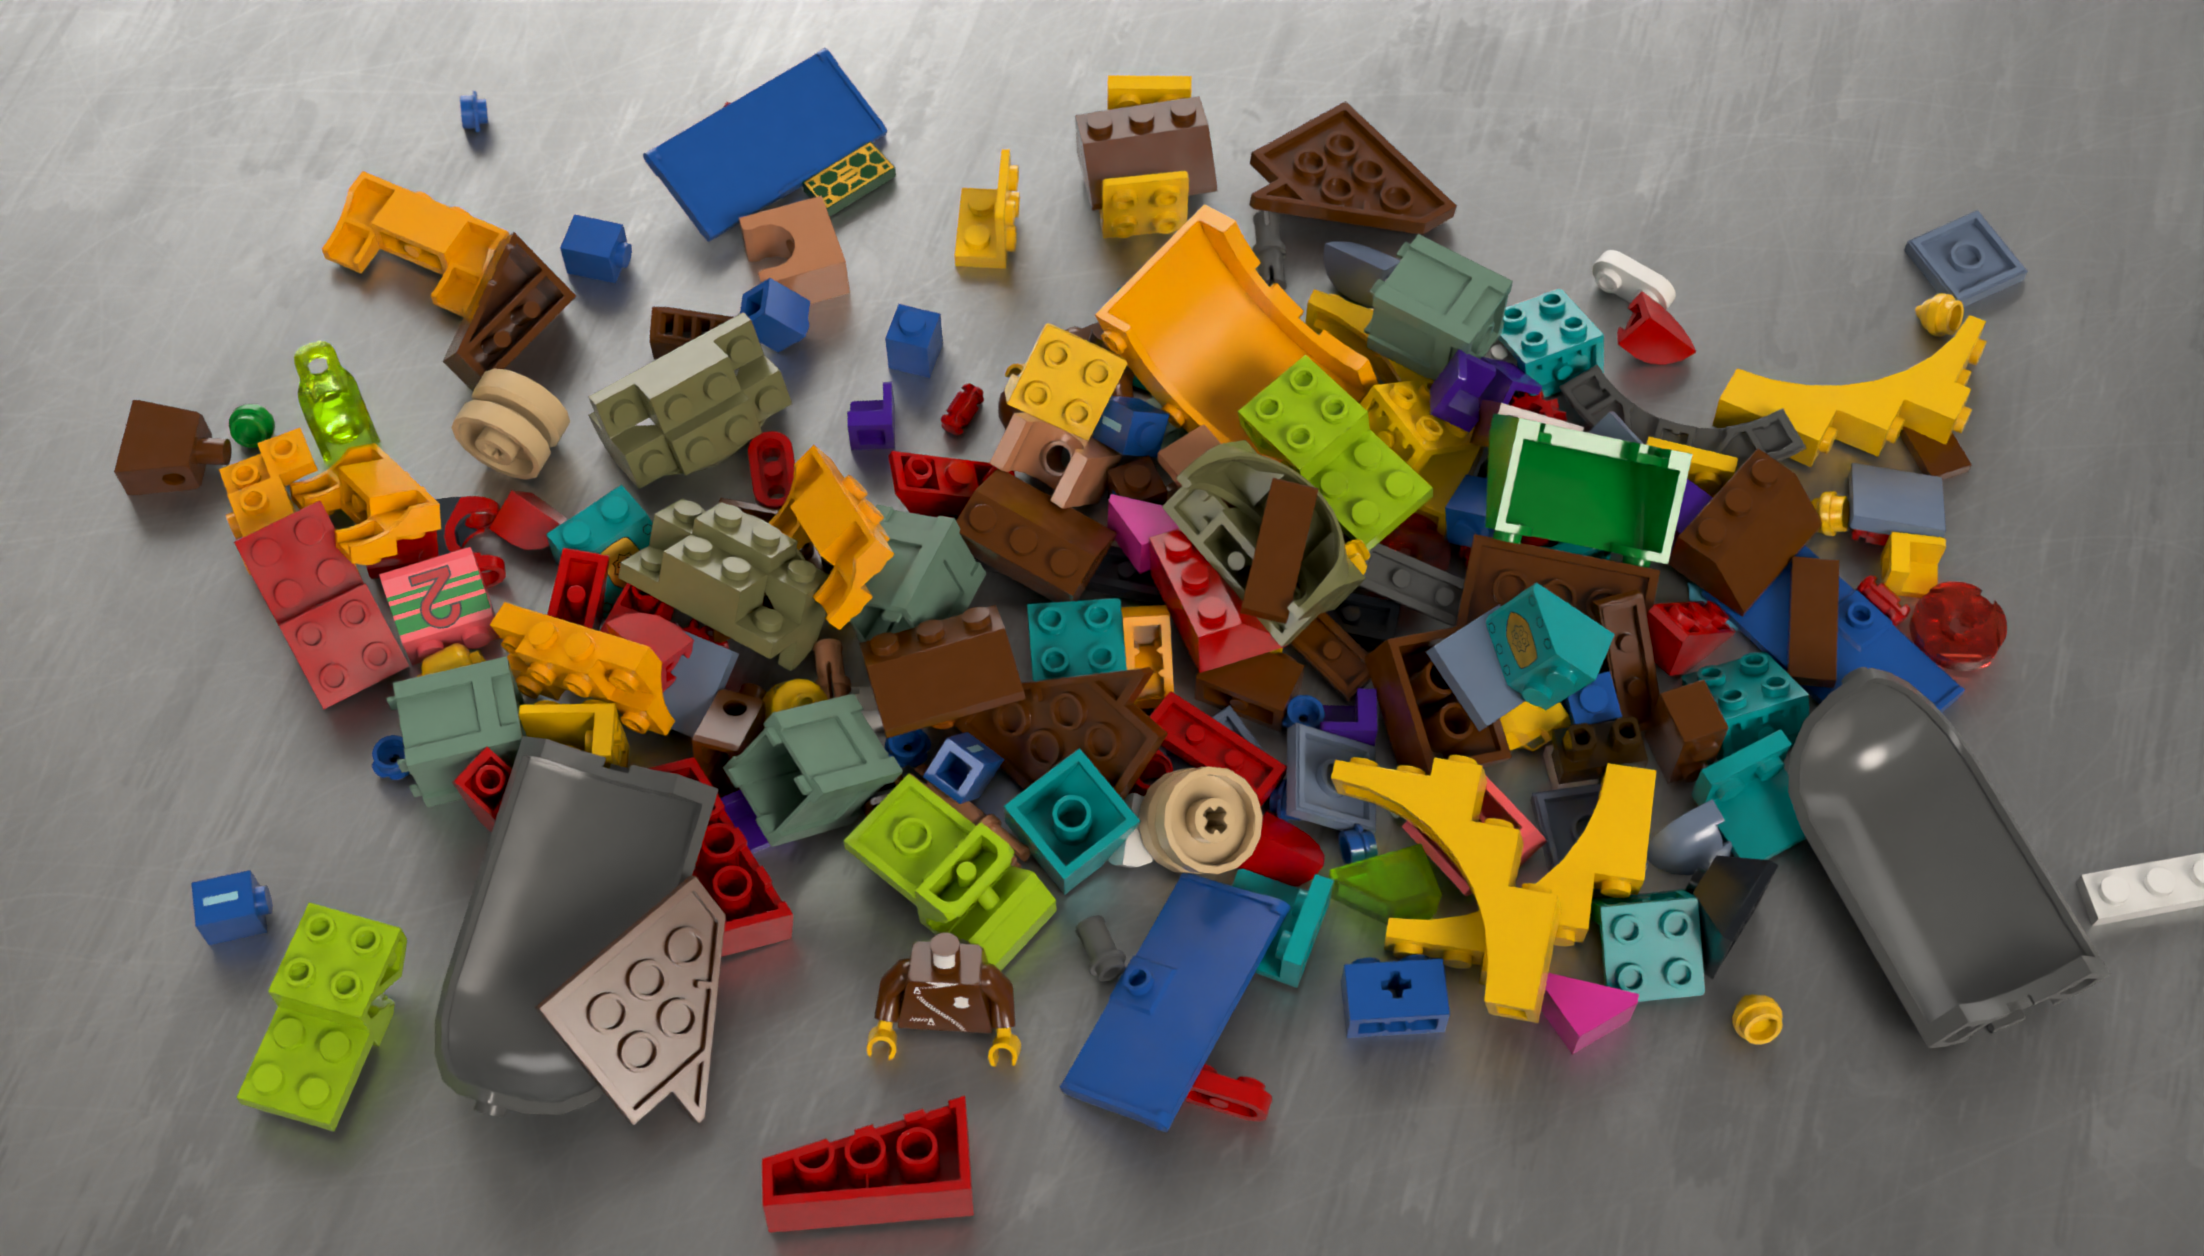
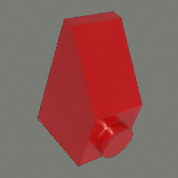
[547,548,610,631]

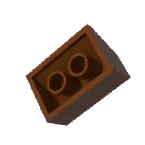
[1075,96,1217,211]
[1668,448,1822,617]
[956,469,1117,602]
[859,605,1026,738]
[1364,624,1512,776]

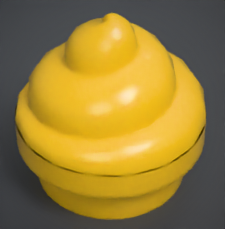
[1915,293,1964,337]
[1811,491,1850,536]
[1732,994,1783,1045]

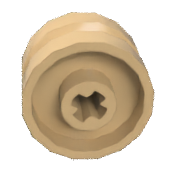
[451,368,570,480]
[1138,766,1263,874]

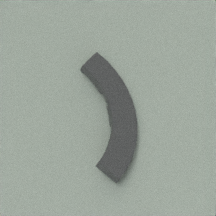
[1559,364,1807,472]

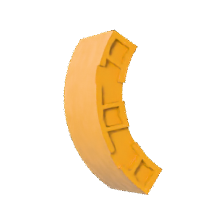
[1095,204,1379,463]

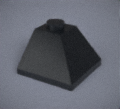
[1684,855,1779,979]

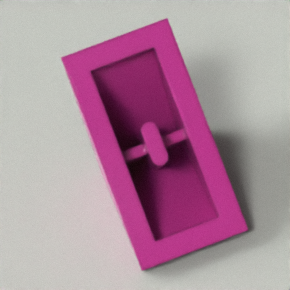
[1107,494,1179,574]
[1541,973,1639,1055]

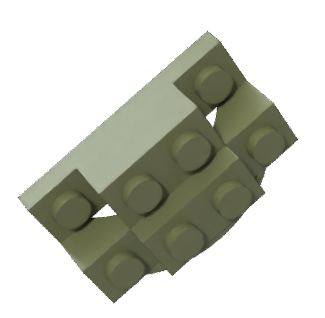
[588,312,792,489]
[1162,440,1366,647]
[618,498,829,671]

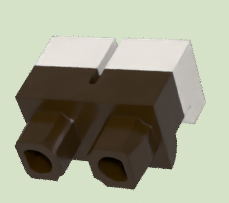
[1543,716,1648,790]

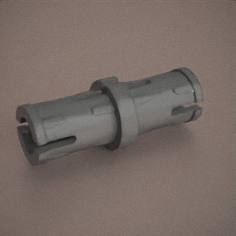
[1252,210,1286,290]

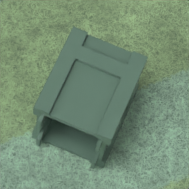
[1364,234,1513,381]
[850,504,986,643]
[387,656,527,808]
[723,694,903,847]

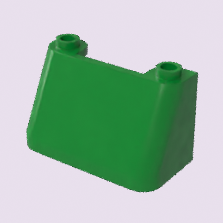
[1485,413,1693,568]

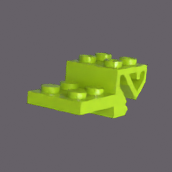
[1238,355,1433,551]
[843,774,1056,971]
[236,902,407,1131]

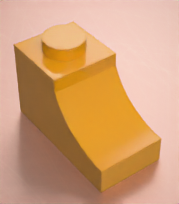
[1121,605,1174,709]

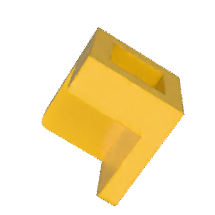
[1880,532,1946,600]

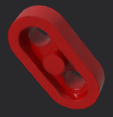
[748,431,795,508]
[1184,1064,1273,1122]

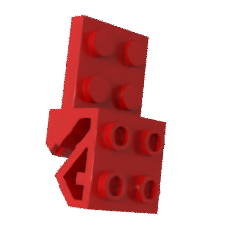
[234,500,409,710]

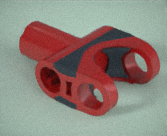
[366,496,506,589]

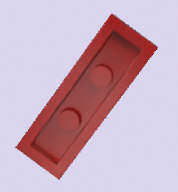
[1149,691,1287,807]

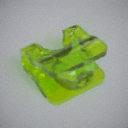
[294,341,381,462]

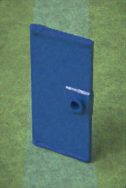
[643,48,887,242]
[1701,545,1965,713]
[1059,873,1291,1132]

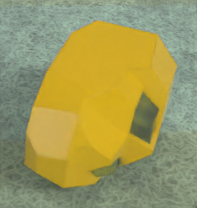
[1500,701,1571,752]

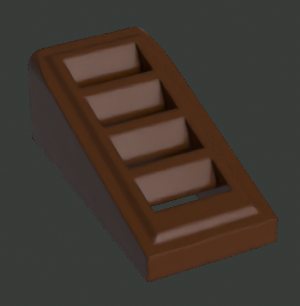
[649,307,734,359]

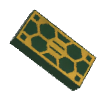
[802,141,896,217]

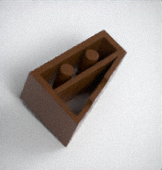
[443,232,576,391]

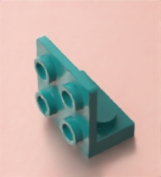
[1498,289,1604,398]
[1027,598,1127,681]
[1682,652,1810,761]
[1691,729,1807,860]
[1232,869,1334,988]
[1590,889,1705,1002]

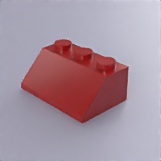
[1149,528,1287,673]

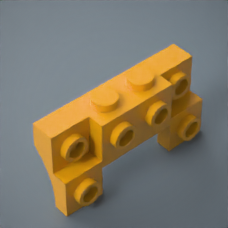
[322,171,509,317]
[219,427,360,575]
[290,443,441,565]
[769,445,895,630]
[490,602,675,736]

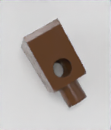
[114,400,232,496]
[692,683,766,798]

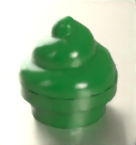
[229,403,275,448]

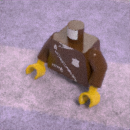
[867,932,1022,1067]

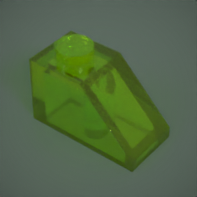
[1328,843,1442,925]

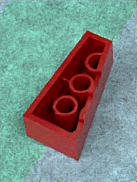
[648,757,794,957]
[762,1095,974,1233]

